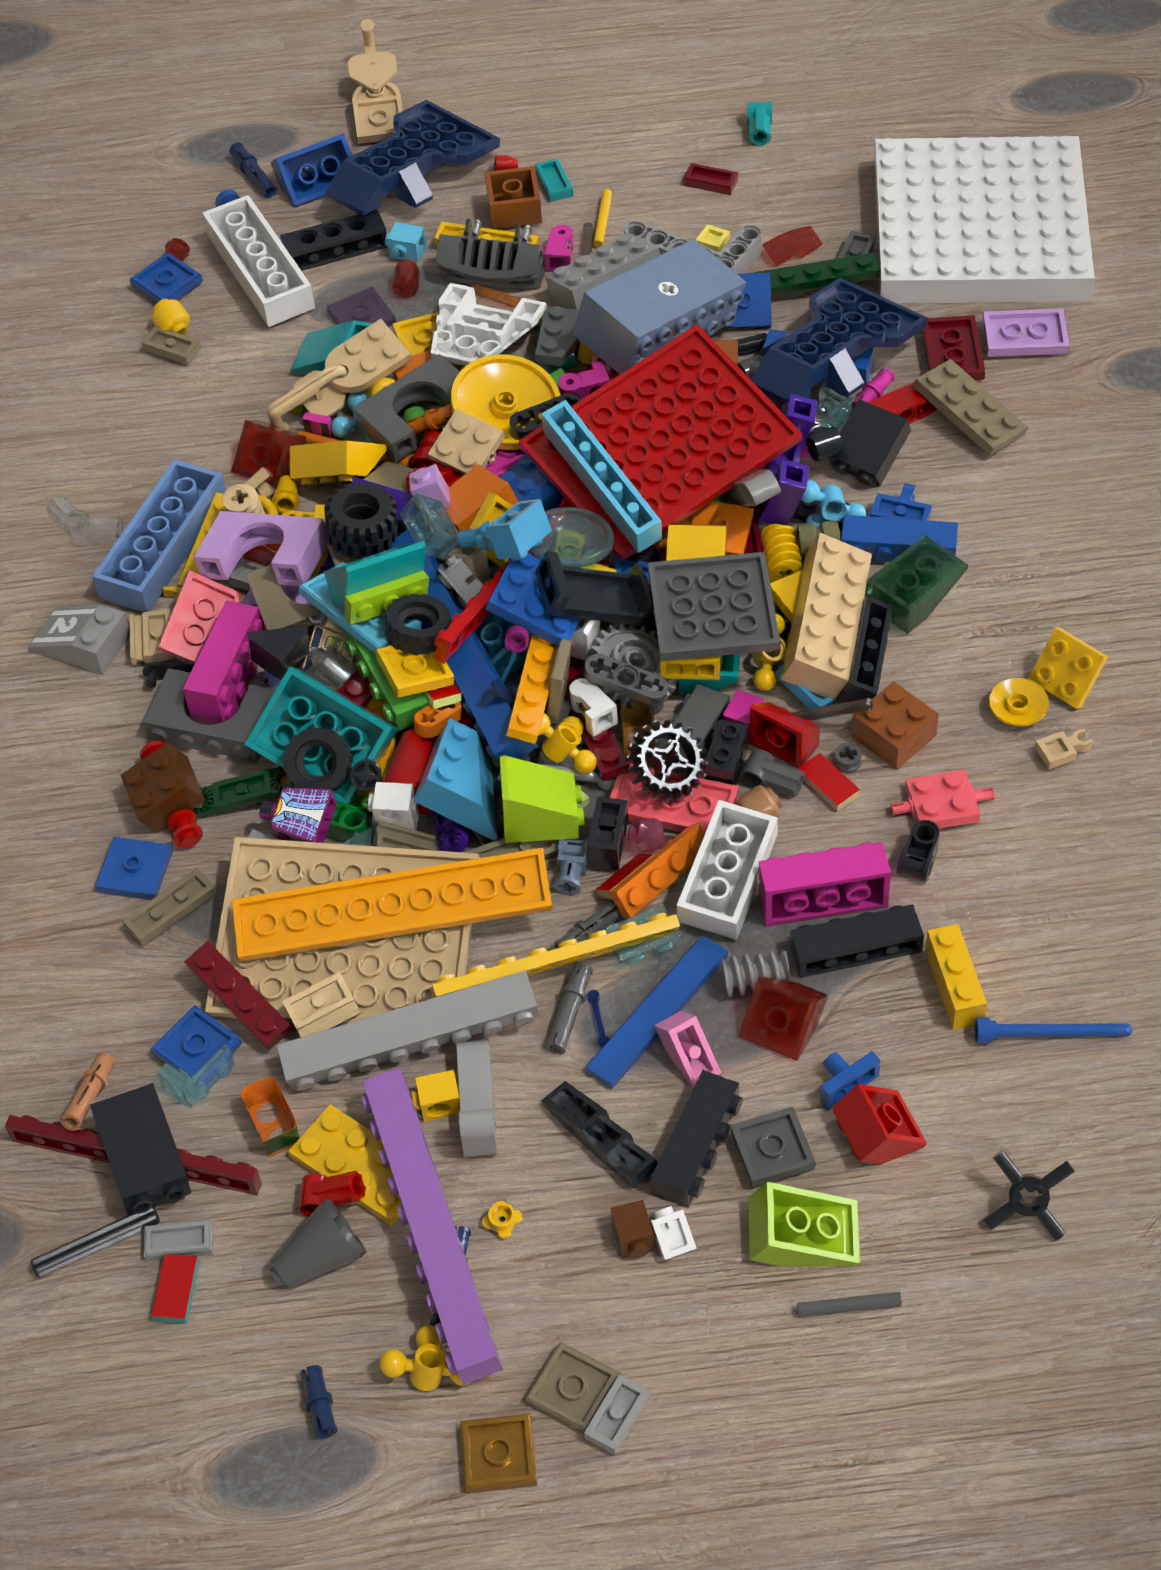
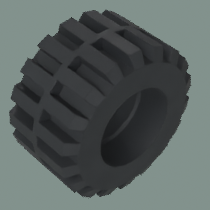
[324,482,398,559]

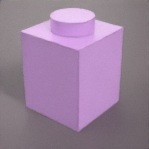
[409,464,451,516]

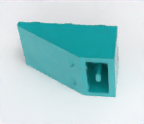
[291,320,373,375]

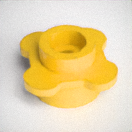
[482,1201,522,1239]

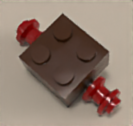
[120,741,206,848]

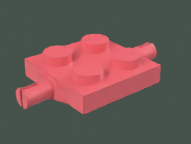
[890,769,995,829]

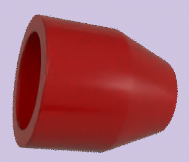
[494,155,518,171]

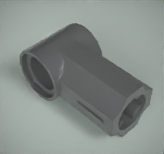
[739,749,805,797]

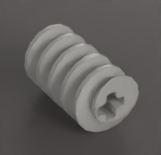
[722,951,790,997]

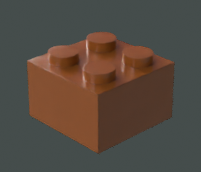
[485,166,542,229]
[852,681,939,770]

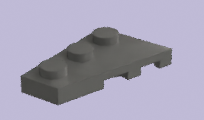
[535,306,579,366]

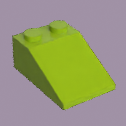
[748,1182,860,1266]

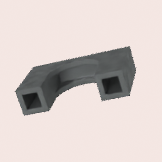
[353,354,460,463]
[143,668,276,762]

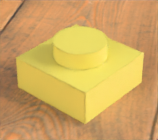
[696,224,730,252]

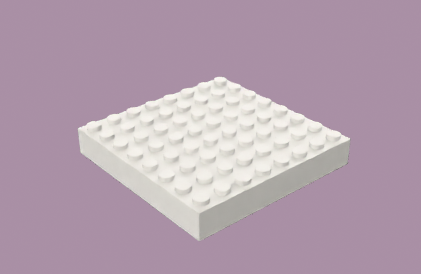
[874,136,1095,303]

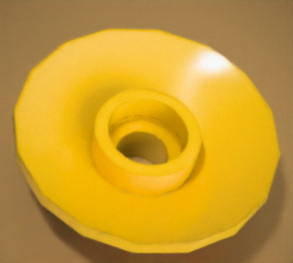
[989,678,1049,726]

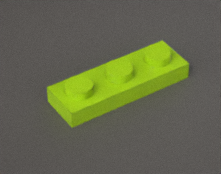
[344,570,429,625]

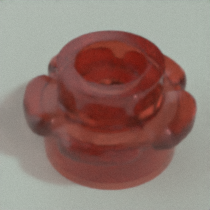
[165,238,190,261]

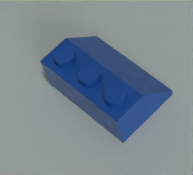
[271,133,353,207]

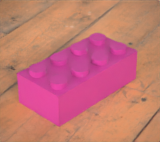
[183,601,264,725]
[758,842,891,927]

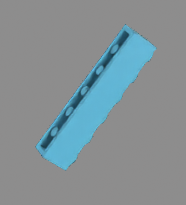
[541,400,662,553]

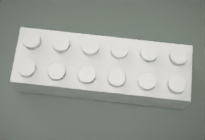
[202,195,315,327]

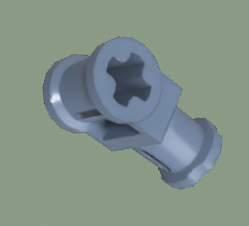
[553,838,588,895]

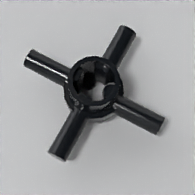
[984,1150,1075,1241]

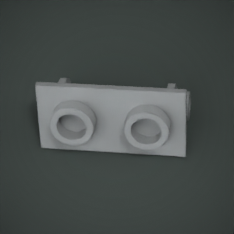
[438,555,483,608]

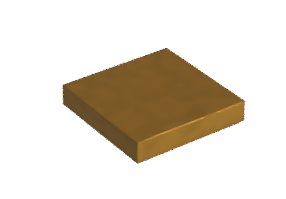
[460,1413,537,1494]

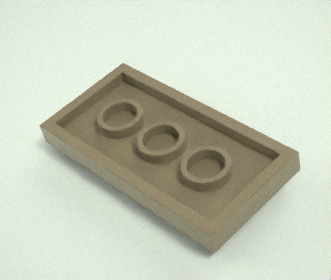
[913,359,1028,455]

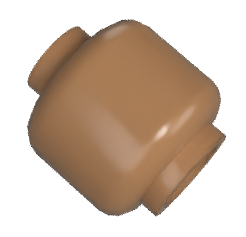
[737,785,783,818]

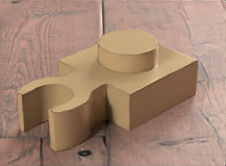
[1035,729,1092,770]

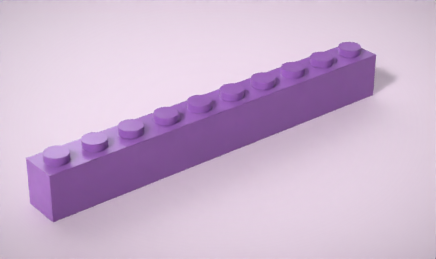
[361,1067,503,1385]

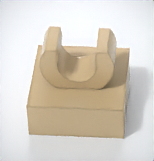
[244,467,275,498]

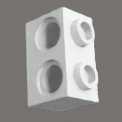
[368,782,419,831]

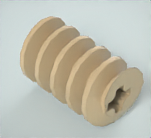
[222,484,265,514]

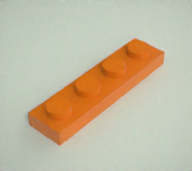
[609,823,705,918]

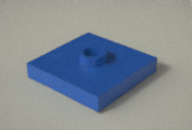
[130,252,203,303]
[721,273,772,329]
[95,837,173,900]
[150,1005,242,1088]

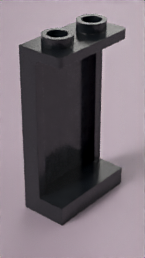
[535,551,654,626]
[90,1083,191,1216]

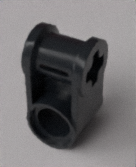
[896,820,940,882]

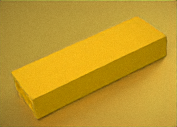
[660,525,726,680]

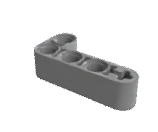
[456,1039,498,1157]

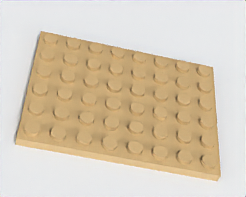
[205,837,480,1026]

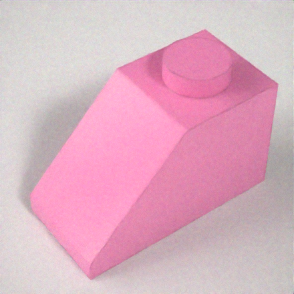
[654,1010,721,1088]

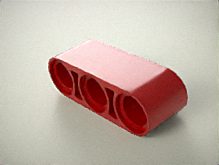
[867,383,937,424]

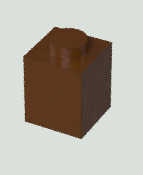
[610,1200,655,1259]

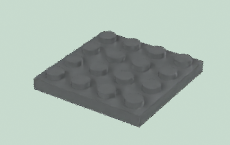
[648,552,780,661]

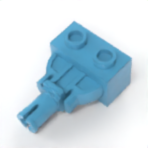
[458,499,552,561]

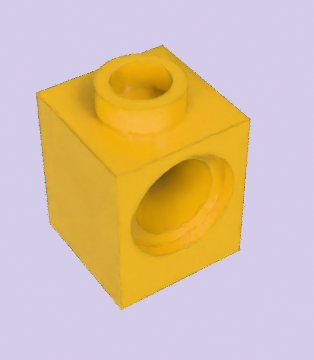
[411,1070,460,1122]

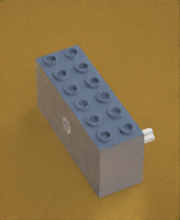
[572,239,747,374]

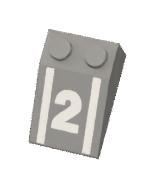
[28,604,130,675]

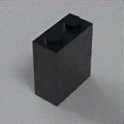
[828,399,911,486]

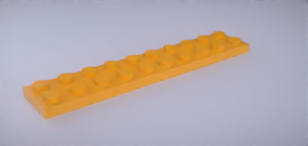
[232,848,553,962]

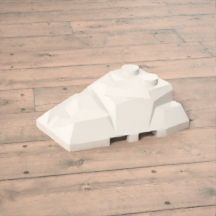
[431,283,547,366]

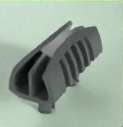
[436,218,545,289]

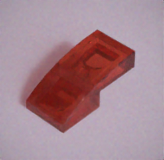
[762,226,823,266]

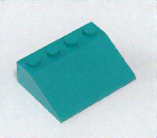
[244,666,399,804]

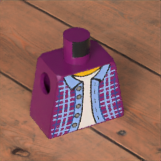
[259,788,338,843]

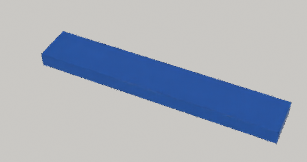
[586,935,728,1089]

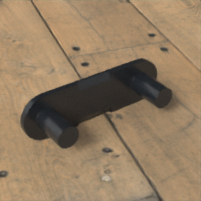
[142,662,196,688]

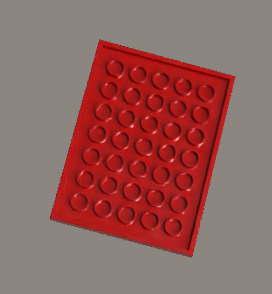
[519,324,802,562]

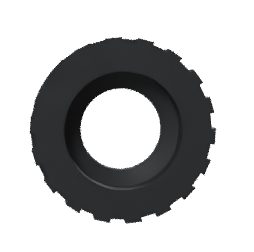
[384,594,451,655]
[283,727,354,791]

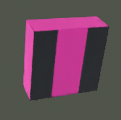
[302,412,334,439]

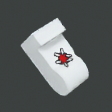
[569,678,618,737]

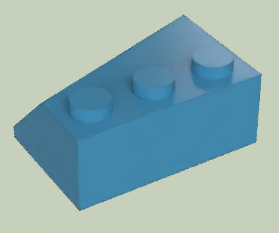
[413,718,497,841]

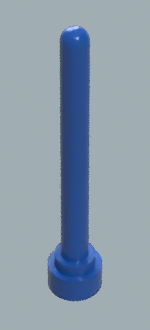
[975,1017,1133,1043]

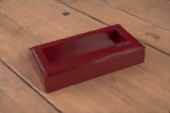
[683,163,739,195]

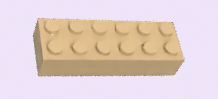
[781,533,872,701]

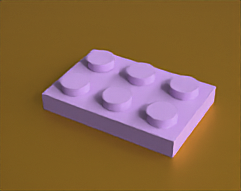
[983,308,1069,357]

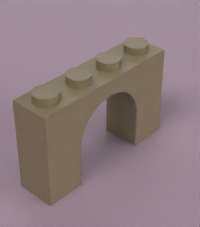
[246,543,363,633]

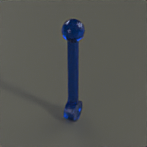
[587,990,610,1047]

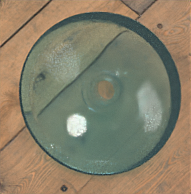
[530,507,614,568]

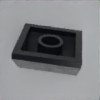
[248,625,309,680]

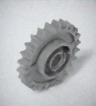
[587,623,679,708]

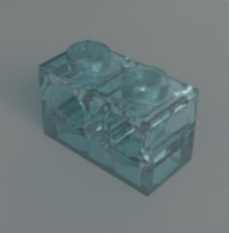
[399,493,459,560]

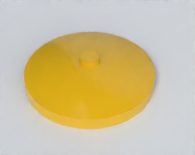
[450,354,560,450]

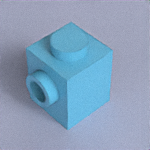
[385,222,427,263]

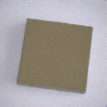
[547,639,572,724]
[525,1341,621,1435]

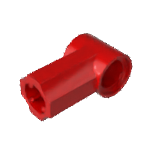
[299,1171,366,1216]

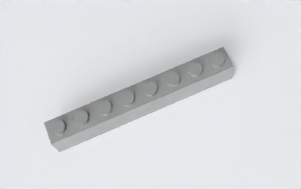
[277,970,539,1090]

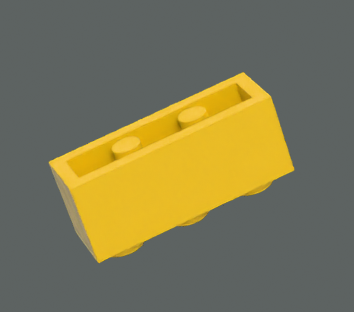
[925,924,987,1030]

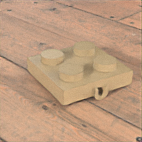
[428,408,505,475]

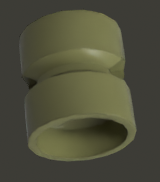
[796,520,840,560]

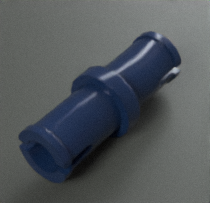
[300,1365,338,1439]

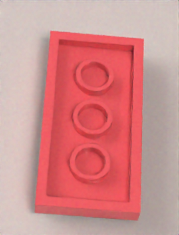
[610,764,739,833]

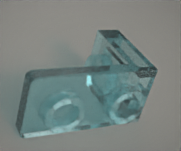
[817,384,852,430]
[157,1045,234,1108]

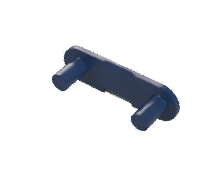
[481,680,516,706]

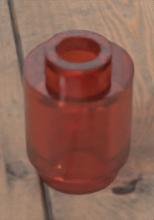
[393,259,420,297]

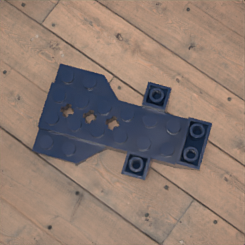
[326,100,500,216]
[751,278,928,405]

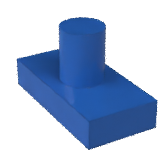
[820,1051,880,1111]

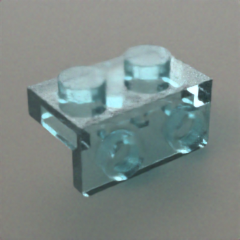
[605,905,681,966]

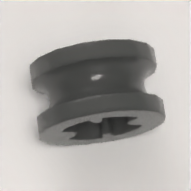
[834,743,862,773]

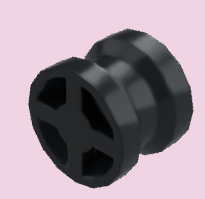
[350,759,382,791]

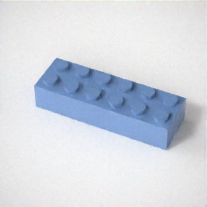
[92,459,226,612]

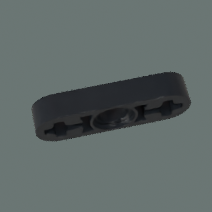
[508,393,581,440]

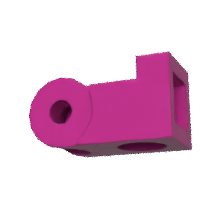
[544,225,574,272]
[558,361,610,400]

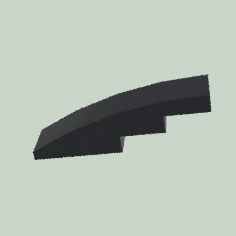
[541,1081,658,1188]

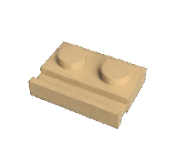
[129,609,174,665]
[282,971,361,1037]

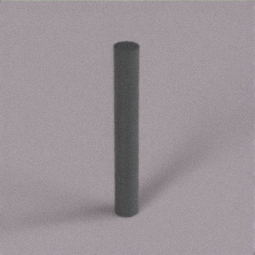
[797,1292,902,1317]

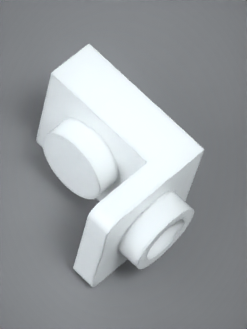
[650,1206,697,1260]

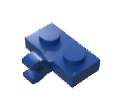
[870,483,932,521]

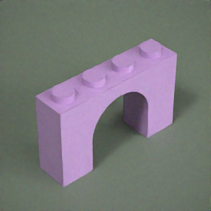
[194,511,328,586]

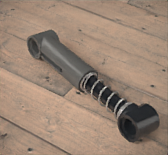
[738,354,843,462]

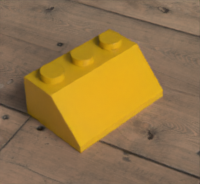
[290,441,387,485]

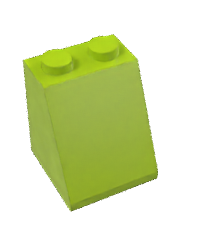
[500,756,584,843]

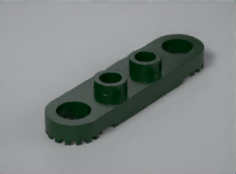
[192,766,295,818]

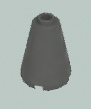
[269,1198,367,1288]

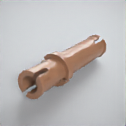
[61,1052,115,1131]

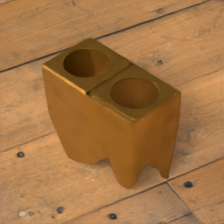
[621,701,656,768]

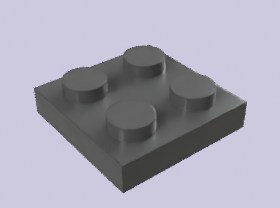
[730,1107,816,1188]

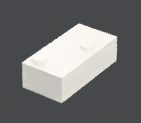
[677,800,778,940]

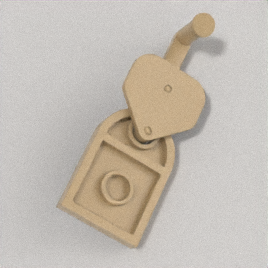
[348,19,403,144]
[267,319,412,436]

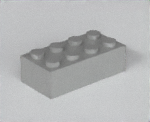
[545,233,660,310]

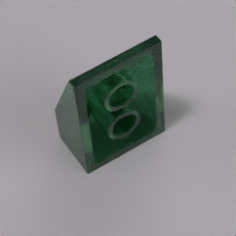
[865,535,968,634]

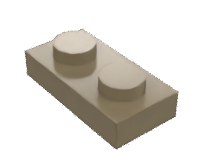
[141,326,201,365]

